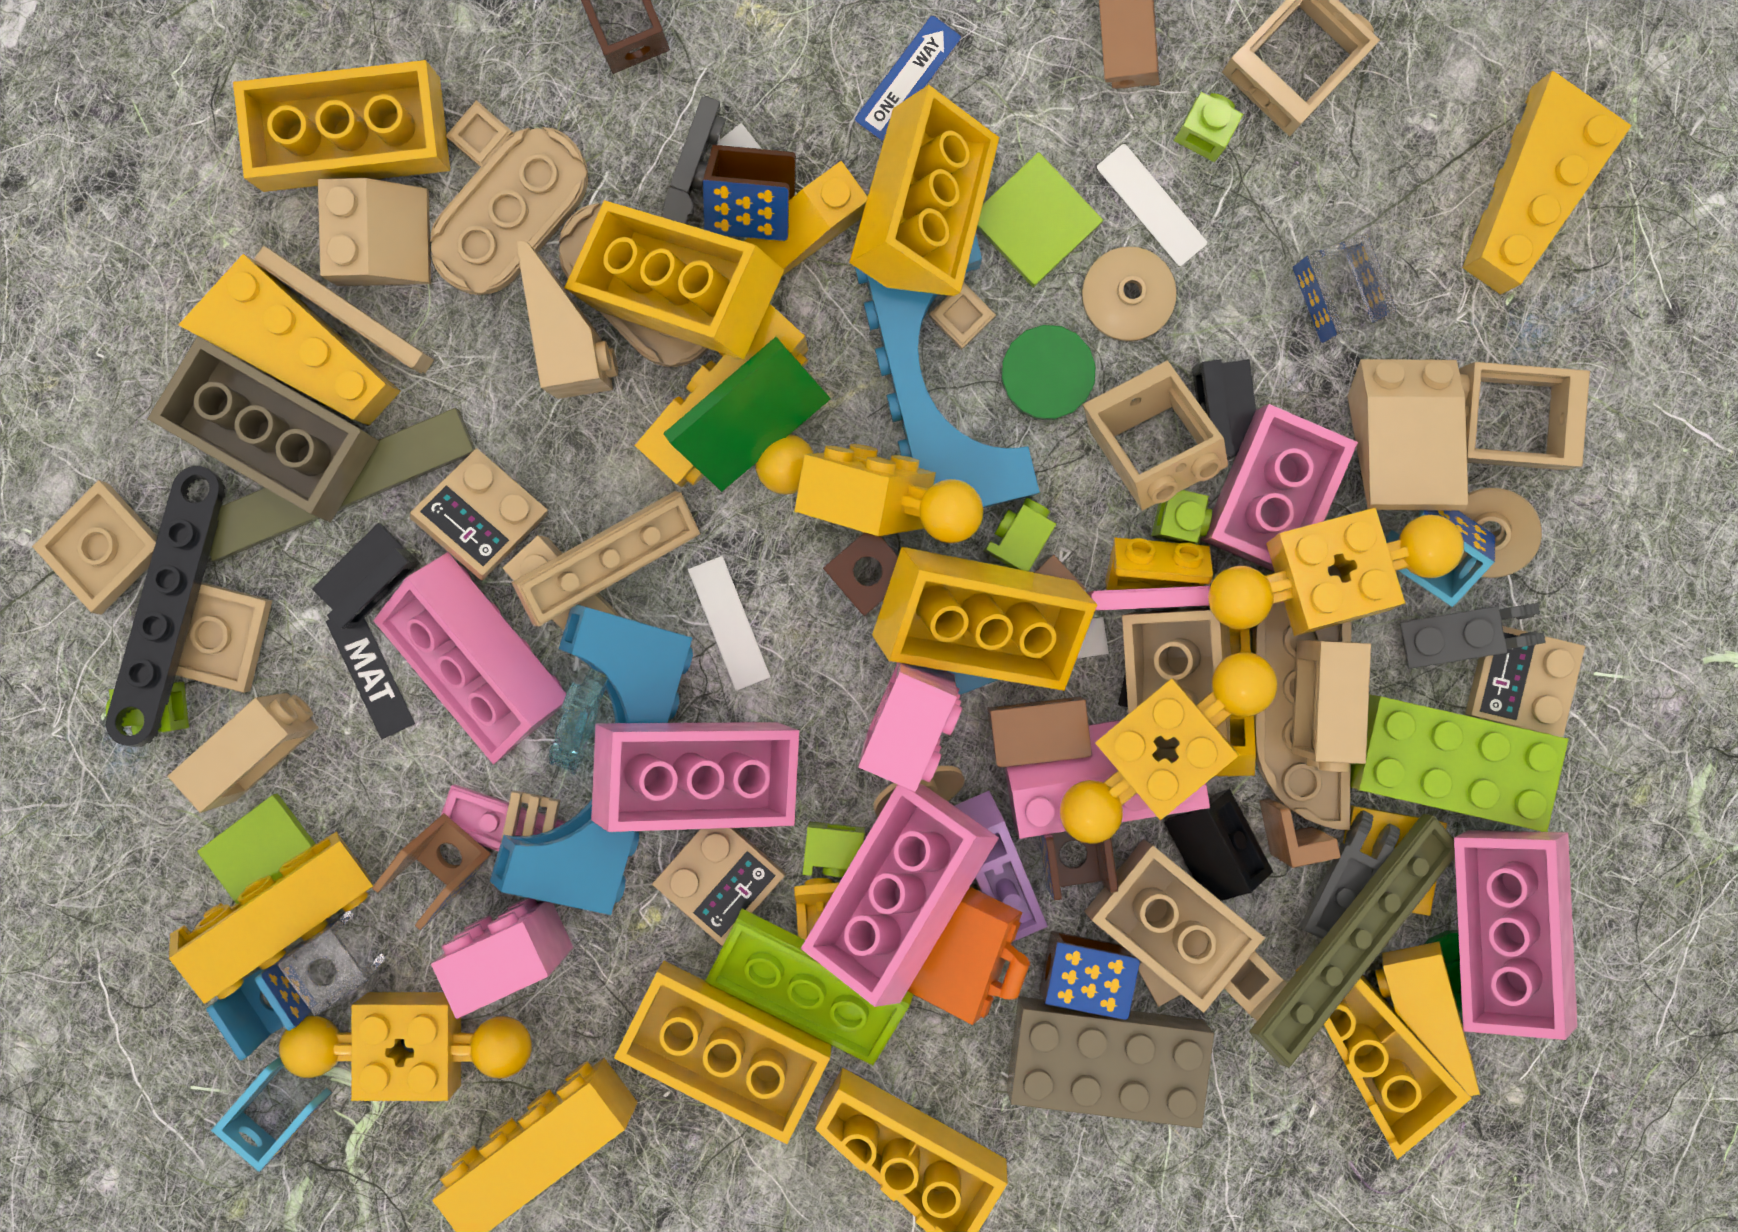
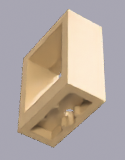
[1222,0,1380,137]
[1083,360,1228,511]
[1459,362,1590,470]
[1292,640,1371,772]
[167,693,319,813]

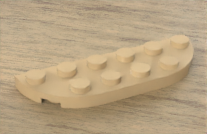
[1252,565,1351,830]

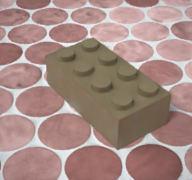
[147,336,379,523]
[1006,996,1214,1129]

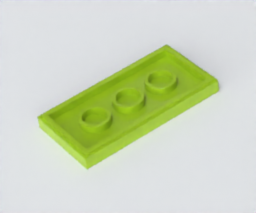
[705,909,914,1066]

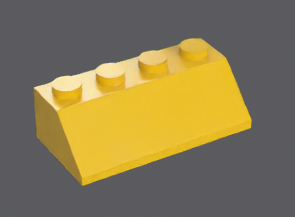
[849,84,1000,296]

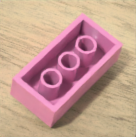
[858,663,962,792]
[591,722,799,832]
[801,784,999,1007]
[1454,830,1577,1040]

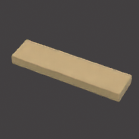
[254,245,434,374]
[511,491,700,627]

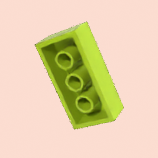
[1350,694,1569,832]

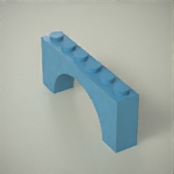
[854,233,1040,508]
[490,605,693,915]

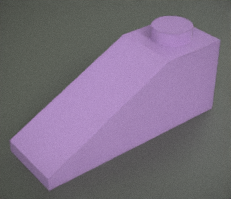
[955,791,1048,942]

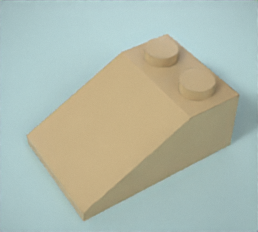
[516,240,618,399]
[1347,359,1468,511]
[1122,608,1231,759]
[1084,839,1265,1013]

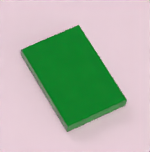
[663,337,831,492]

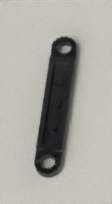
[106,466,226,747]

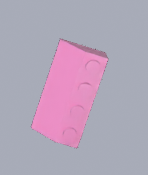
[373,552,570,765]
[1005,720,1210,839]

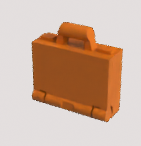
[908,887,1030,1025]

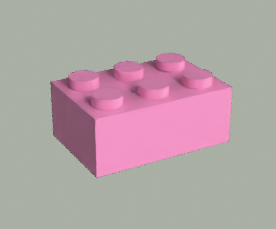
[1200,404,1358,572]
[431,898,574,1019]

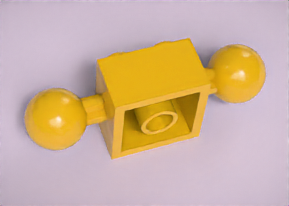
[755,434,983,543]
[1208,507,1464,636]
[1060,652,1277,844]
[279,992,532,1101]

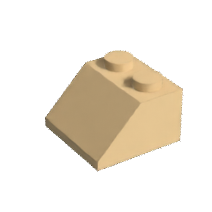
[318,178,431,286]

